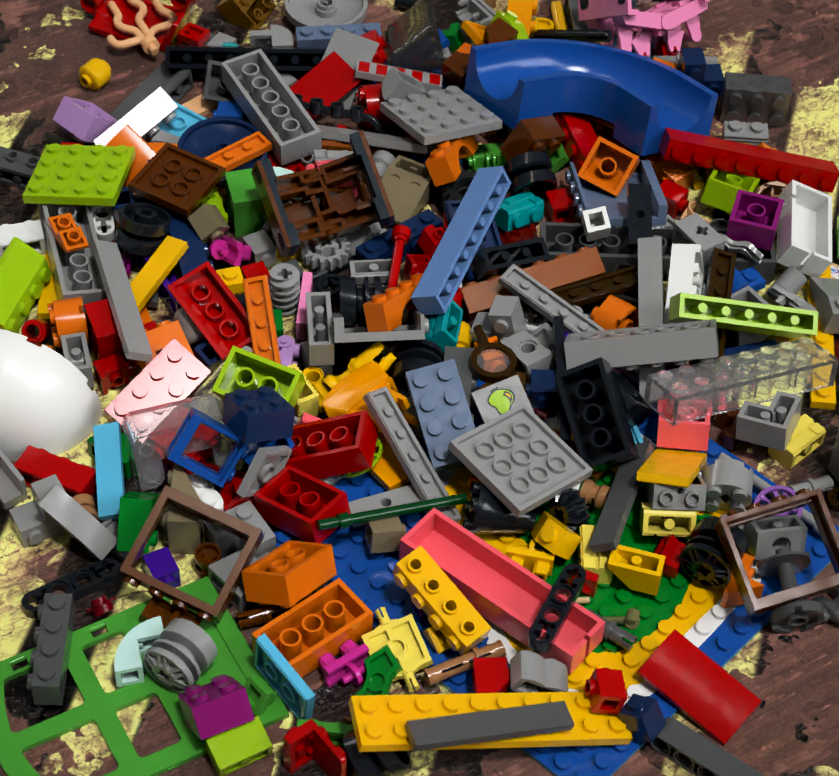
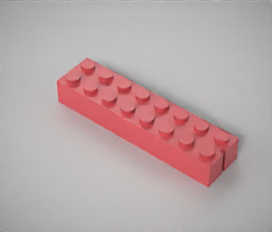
[399,508,605,676]

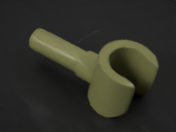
[602,608,641,630]

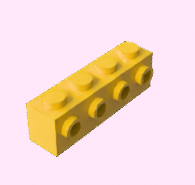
[393,546,491,655]

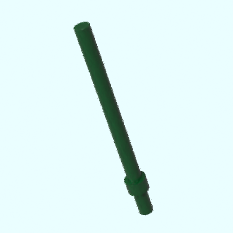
[316,493,467,531]

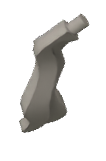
[719,233,764,265]

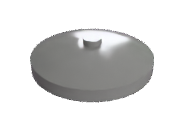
[284,0,368,27]

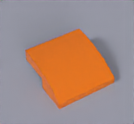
[105,124,157,187]

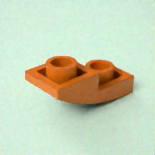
[47,213,89,253]

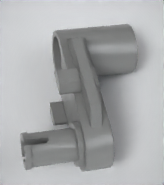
[766,265,820,339]

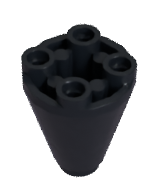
[462,481,536,534]

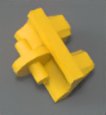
[506,539,555,582]

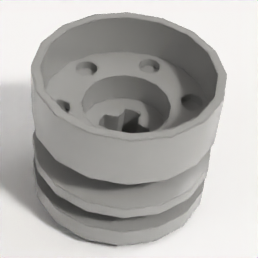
[142,618,218,693]

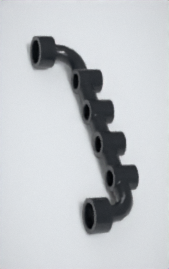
[294,94,387,135]

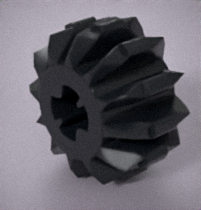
[547,488,591,532]

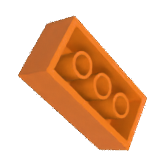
[252,578,373,678]

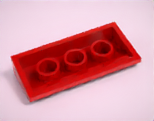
[167,261,253,362]
[637,629,761,747]

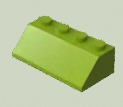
[0,237,52,333]

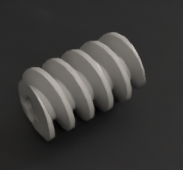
[270,263,300,316]

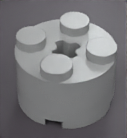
[701,458,754,513]

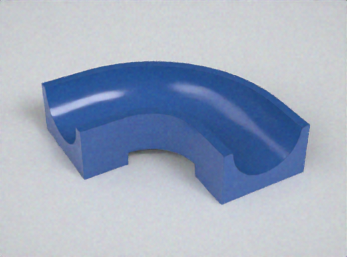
[464,39,718,156]

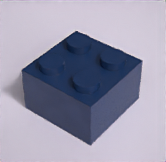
[222,386,295,444]

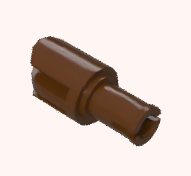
[236,604,294,629]

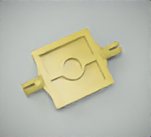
[362,607,434,692]

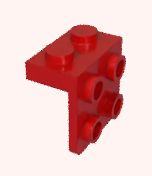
[283,719,347,776]

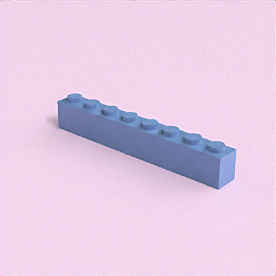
[411,166,511,315]

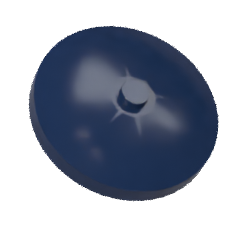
[177,117,268,187]

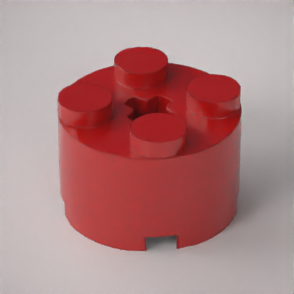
[355,83,394,129]

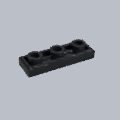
[627,183,652,249]

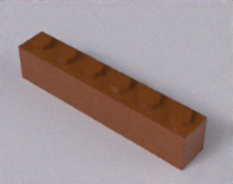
[461,247,606,322]

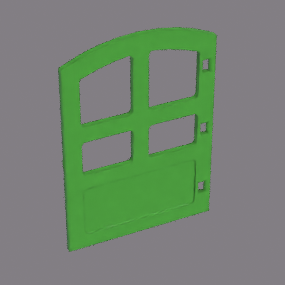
[0,576,289,776]

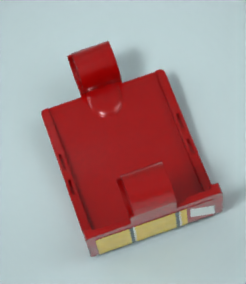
[80,0,197,51]

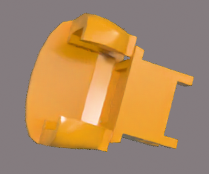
[322,362,418,448]

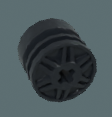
[339,276,384,327]
[391,339,444,398]
[679,516,749,588]

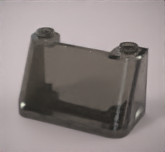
[384,0,445,71]

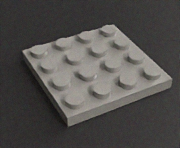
[380,86,502,146]
[448,403,593,518]

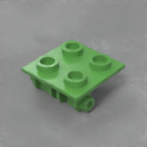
[464,142,507,171]

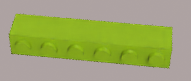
[668,292,818,340]

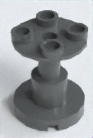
[756,547,824,634]

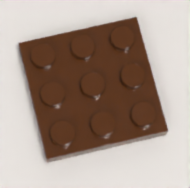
[128,142,226,217]

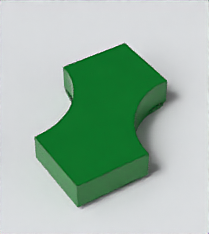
[354,645,403,696]

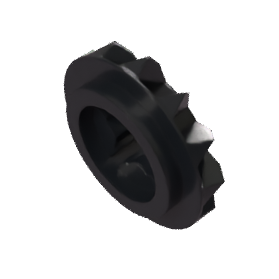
[312,273,344,303]

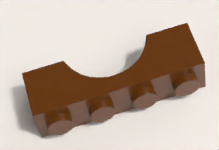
[440,17,518,90]

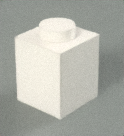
[581,206,611,242]

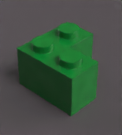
[117,491,160,553]

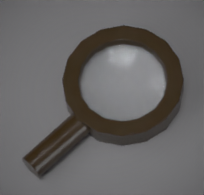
[469,325,517,384]

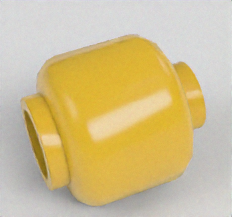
[79,58,111,90]

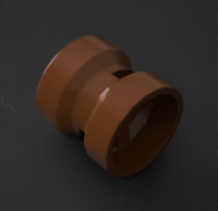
[194,542,221,578]

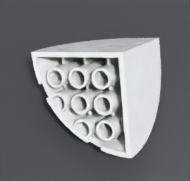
[0,329,103,461]

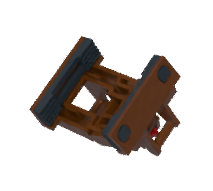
[251,130,395,258]

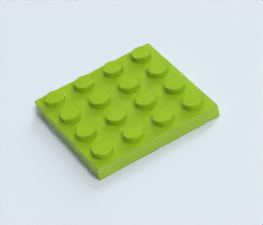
[22,143,136,206]

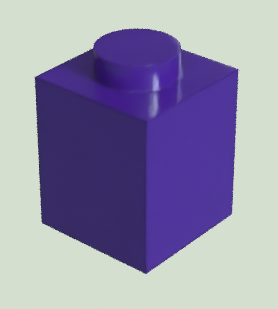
[142,547,181,588]

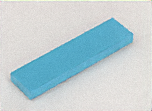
[93,421,125,521]

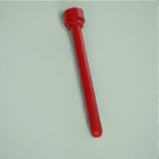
[387,225,411,288]

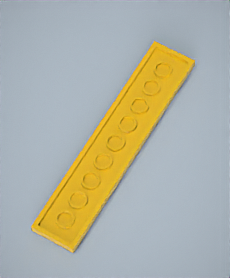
[348,691,633,752]

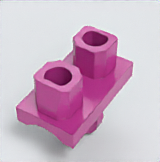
[209,235,252,266]
[319,639,369,689]

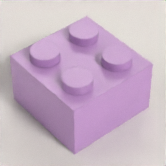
[53,96,118,144]

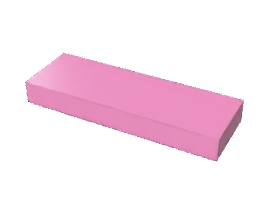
[296,271,313,340]

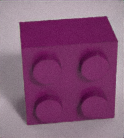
[726,189,784,251]
[177,674,255,740]

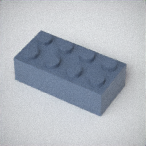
[405,359,475,474]

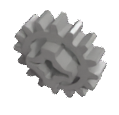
[301,236,351,271]

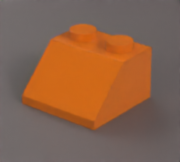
[578,136,640,197]

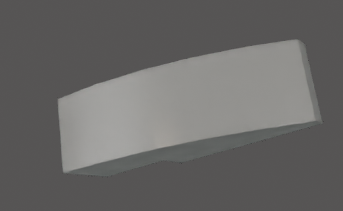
[36,484,117,561]

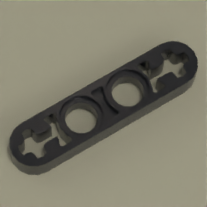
[21,558,120,619]
[528,564,586,653]

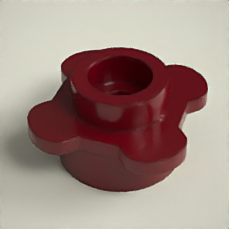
[85,595,116,618]

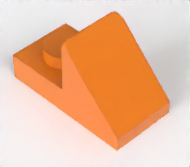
[720,553,764,608]

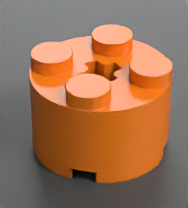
[590,295,639,330]
[47,297,89,349]

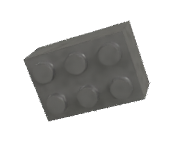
[719,72,792,127]

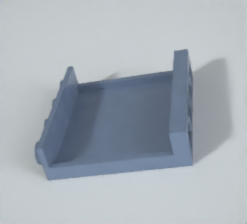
[565,160,668,227]

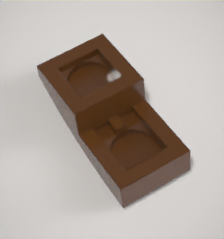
[139,597,202,629]

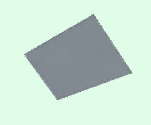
[321,27,380,119]

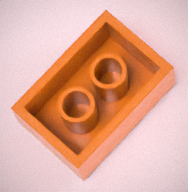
[241,540,337,608]

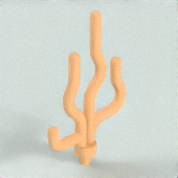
[107,0,177,56]

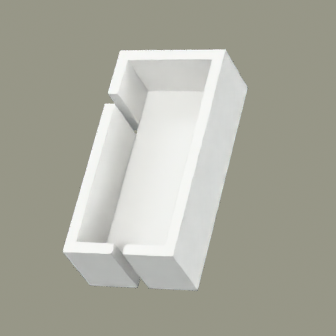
[776,179,832,277]

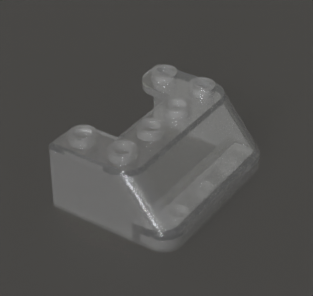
[122,393,243,491]

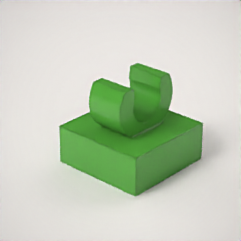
[244,674,278,715]

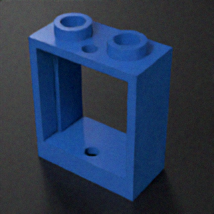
[166,407,249,487]

